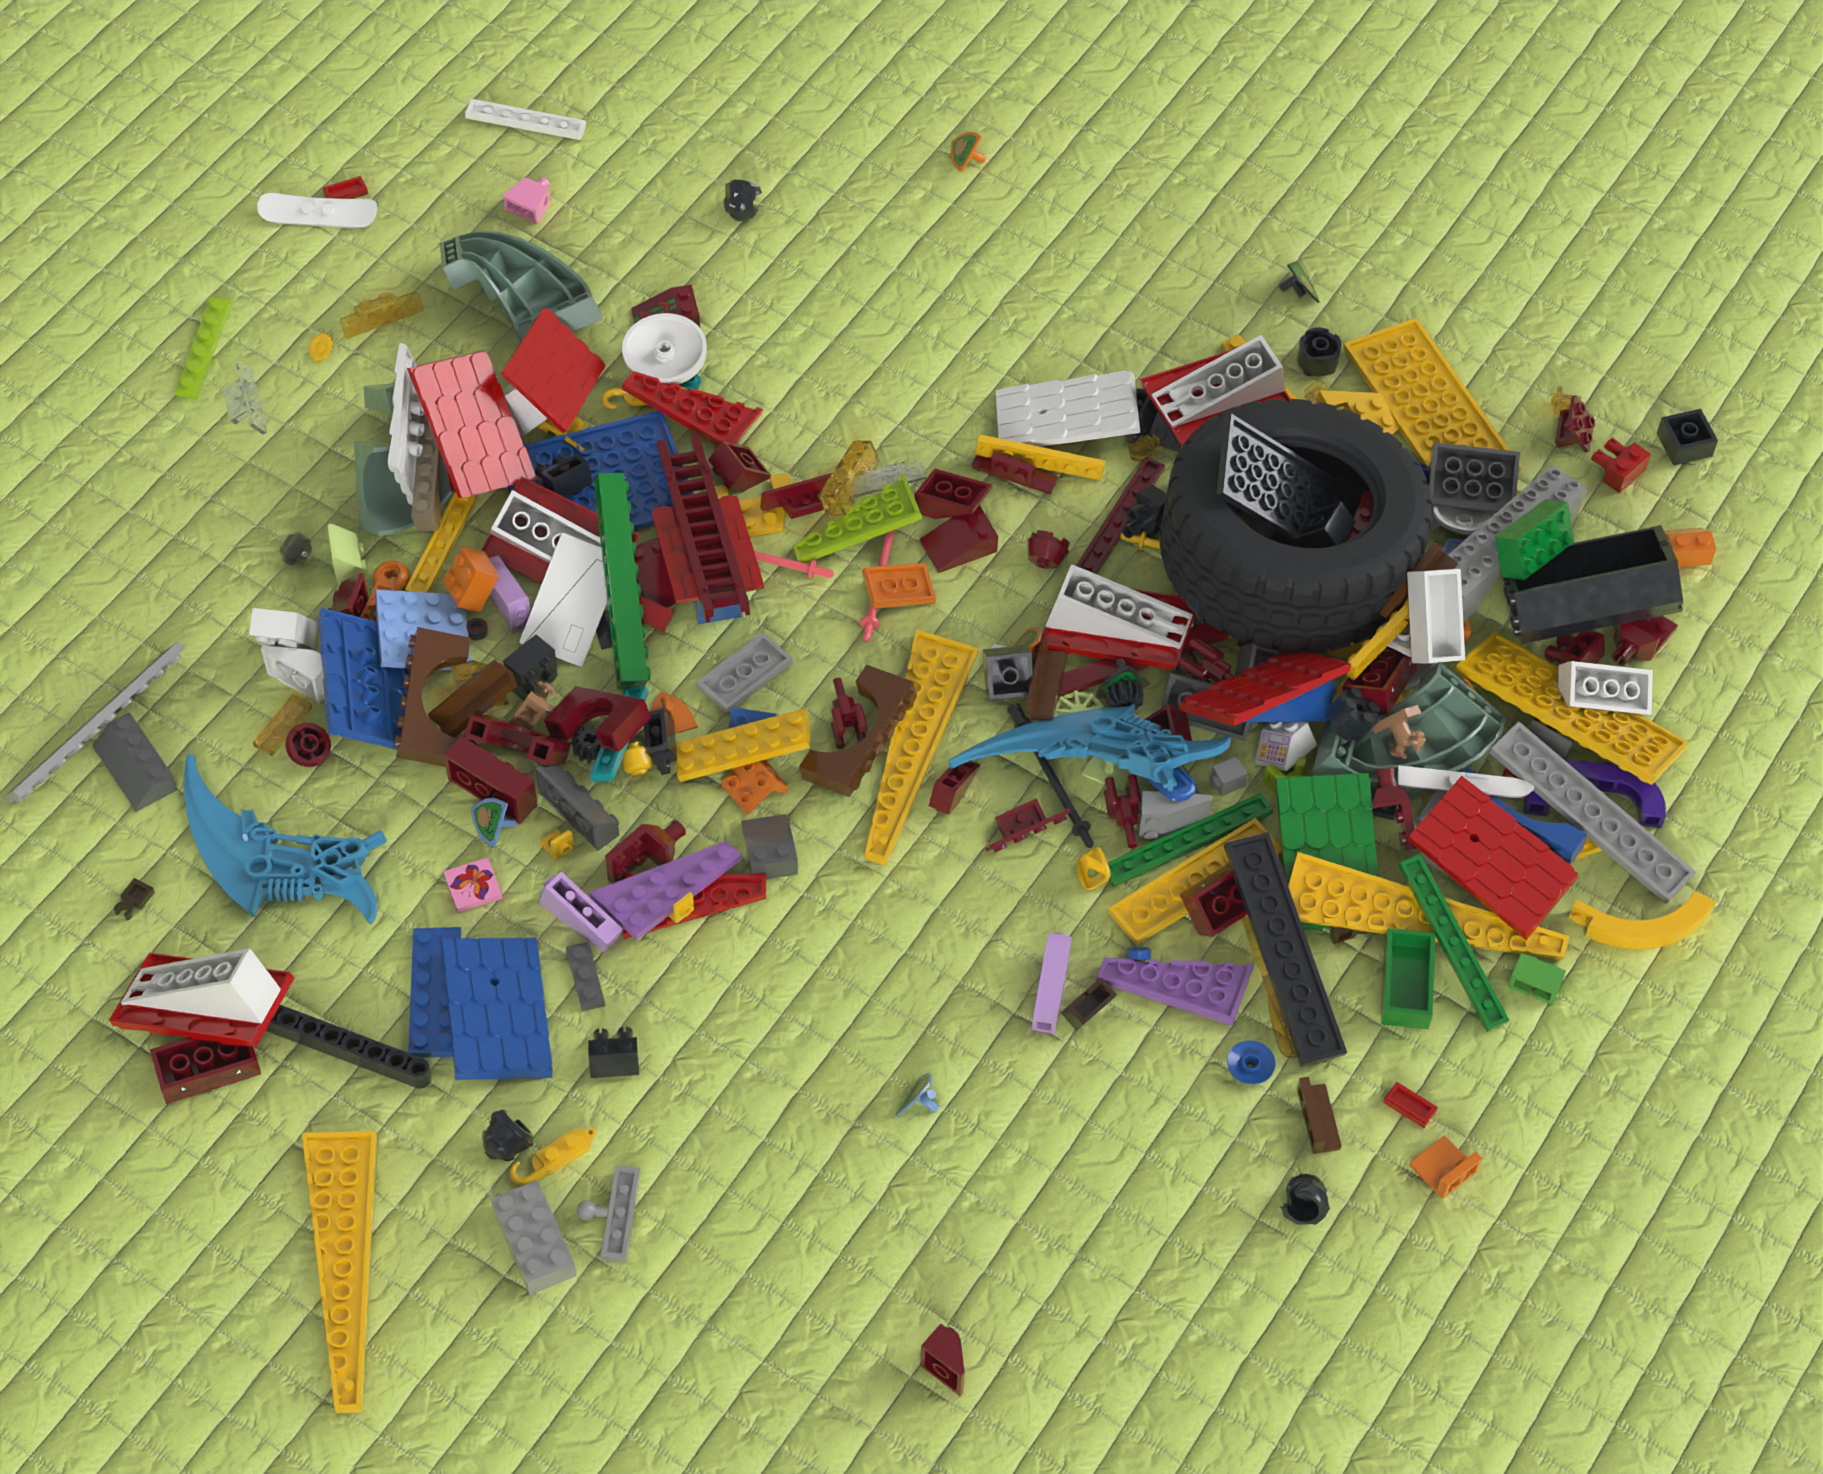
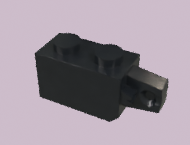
[1124,388,1158,443]
[644,708,677,775]

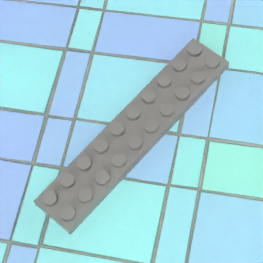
[3,642,184,804]
[1488,722,1696,904]

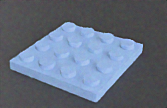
[375,590,471,671]

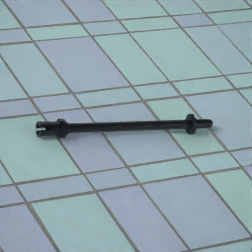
[1007,703,1094,848]

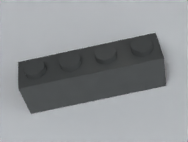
[1161,670,1252,741]
[93,712,177,812]
[536,765,619,851]

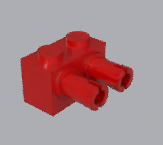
[1591,437,1651,494]

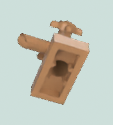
[509,681,557,729]
[1372,705,1426,759]

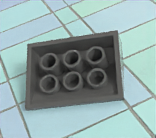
[1428,442,1520,513]

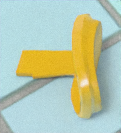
[1077,846,1111,891]

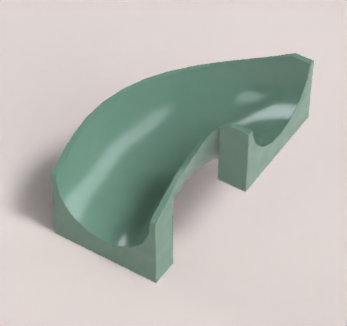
[354,383,454,536]

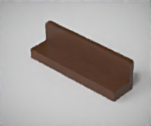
[1379,542,1458,634]
[1027,638,1068,720]
[428,659,517,737]

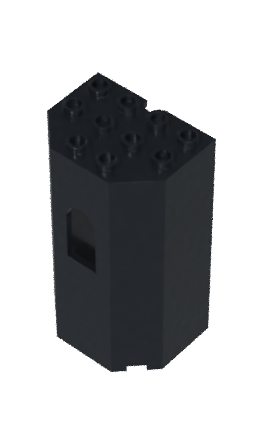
[1501,525,1683,644]

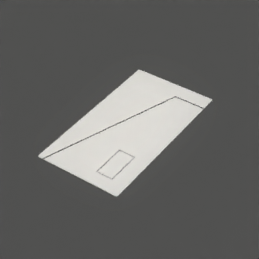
[519,533,607,667]

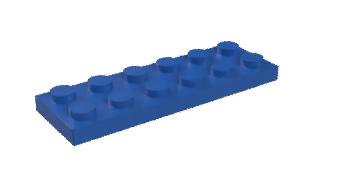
[408,927,462,1058]

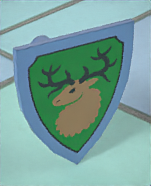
[471,798,516,848]
[896,1073,940,1117]

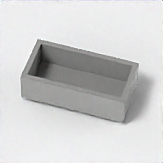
[491,1180,576,1295]

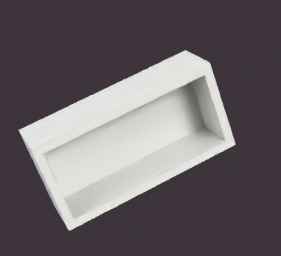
[1407,569,1465,663]
[249,608,318,650]

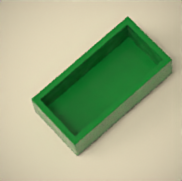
[1495,499,1574,580]
[1381,928,1435,1030]

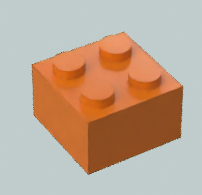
[443,546,499,612]

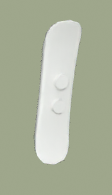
[257,193,377,229]

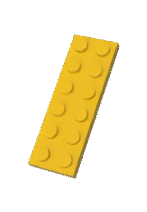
[677,708,810,782]

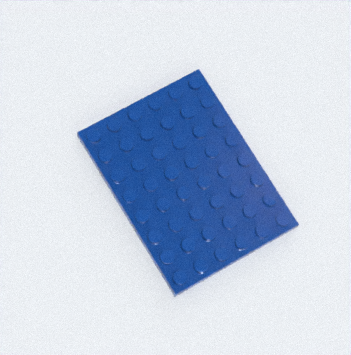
[507,411,694,530]

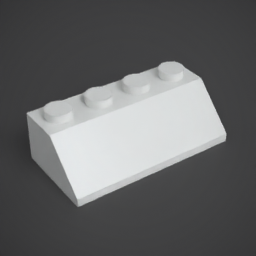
[1558,661,1653,715]

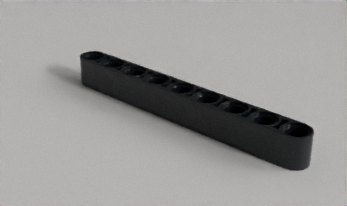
[266,1005,432,1089]

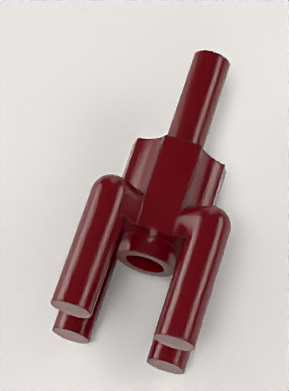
[1177,637,1234,683]
[831,677,868,749]
[1103,774,1141,849]

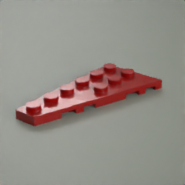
[621,371,763,446]
[623,874,767,939]

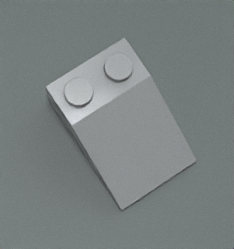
[1138,791,1212,841]

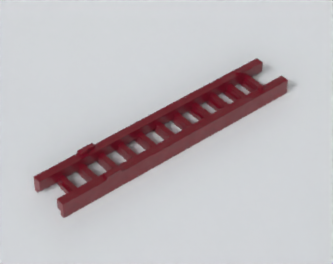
[656,434,750,622]

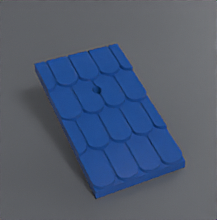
[318,608,407,750]
[441,938,553,1080]

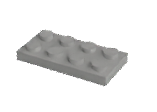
[696,632,793,714]

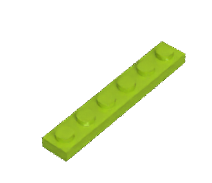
[175,296,232,399]

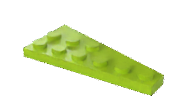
[792,474,923,563]

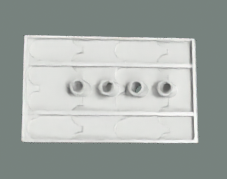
[388,343,424,505]
[995,370,1140,447]

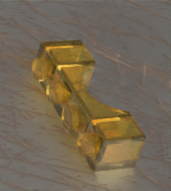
[818,440,880,516]

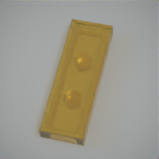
[253,694,312,756]

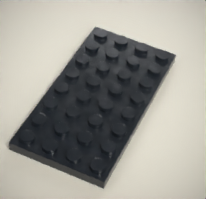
[1216,414,1349,542]

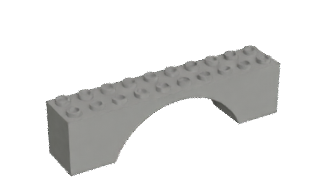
[1448,465,1587,622]

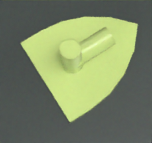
[1082,751,1131,792]

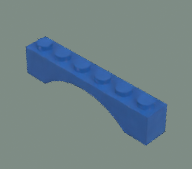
[1464,768,1587,865]

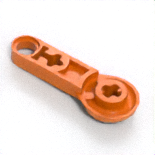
[360,560,410,622]

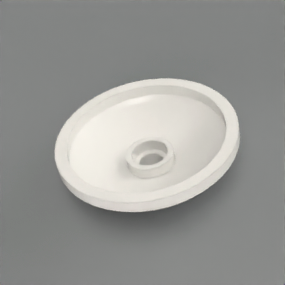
[1433,506,1496,535]

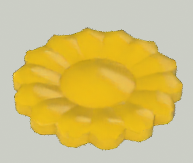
[309,333,333,362]

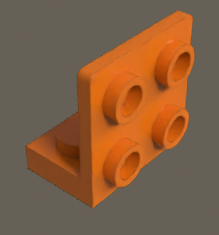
[721,760,790,814]
[1409,1136,1483,1199]

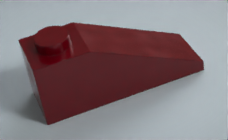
[928,761,981,815]

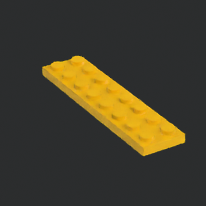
[1108,818,1282,946]

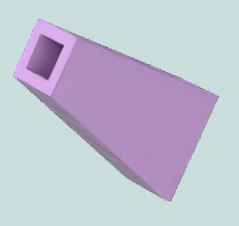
[489,555,530,633]
[539,872,623,953]
[1032,933,1072,1034]

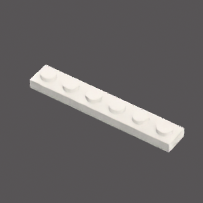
[465,99,586,140]

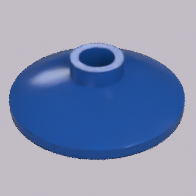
[1227,1041,1276,1085]

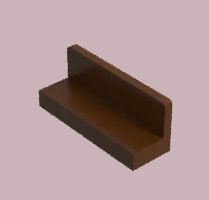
[1297,1077,1342,1154]

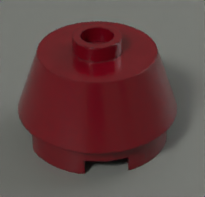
[1027,530,1070,569]
[285,723,331,767]

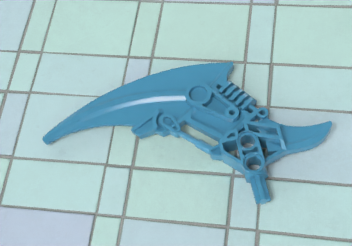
[949,704,1231,791]
[184,754,387,924]

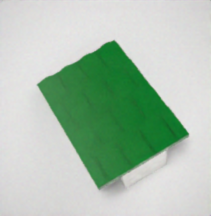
[1276,773,1379,930]

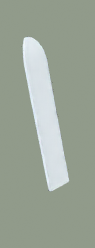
[1397,765,1534,798]

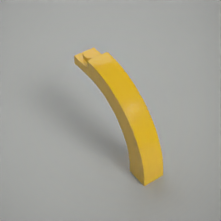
[1568,891,1716,949]

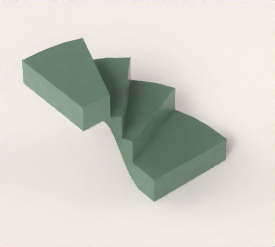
[440,231,602,341]
[1312,662,1506,800]

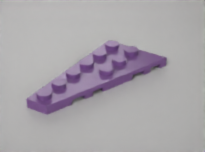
[589,841,742,940]
[1096,958,1254,1026]

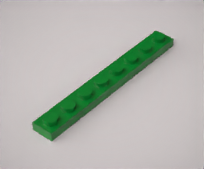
[1107,793,1273,887]
[1398,854,1509,1032]

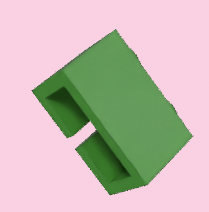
[1508,953,1566,1005]

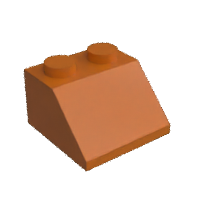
[1664,527,1717,567]

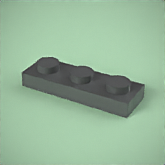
[566,942,605,1011]

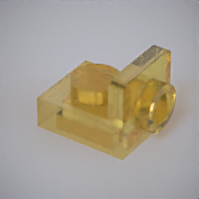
[1551,386,1581,415]

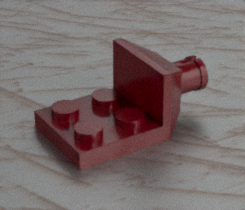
[1611,616,1678,665]
[1372,768,1417,851]
[605,820,686,884]

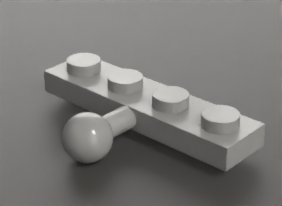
[576,1166,641,1262]

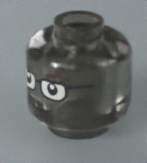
[279,532,313,566]

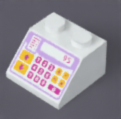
[1255,721,1317,771]

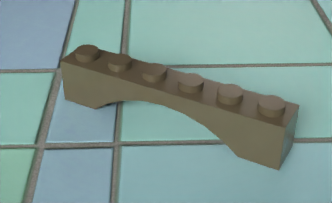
[411,413,441,532]

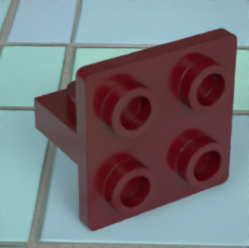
[1555,395,1595,453]

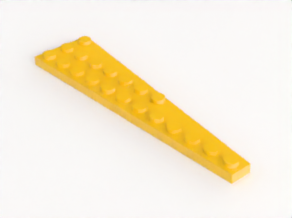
[865,629,979,866]
[1288,852,1569,960]
[302,1131,377,1413]

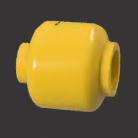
[622,742,653,777]

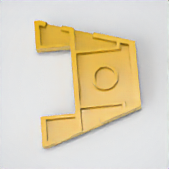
[1317,390,1400,435]
[715,473,790,538]

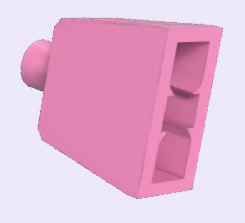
[503,177,550,224]

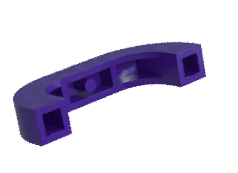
[1523,760,1666,828]

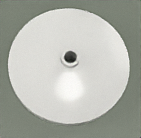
[622,313,707,385]

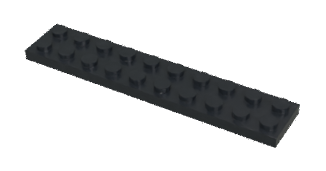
[1223,832,1347,1067]

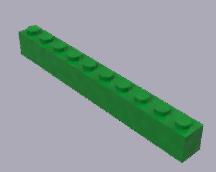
[594,473,651,689]

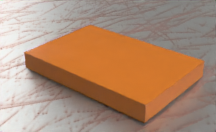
[862,563,936,608]

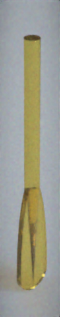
[1241,915,1297,1058]

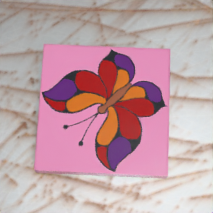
[443,857,503,913]

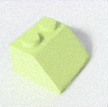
[328,524,367,586]

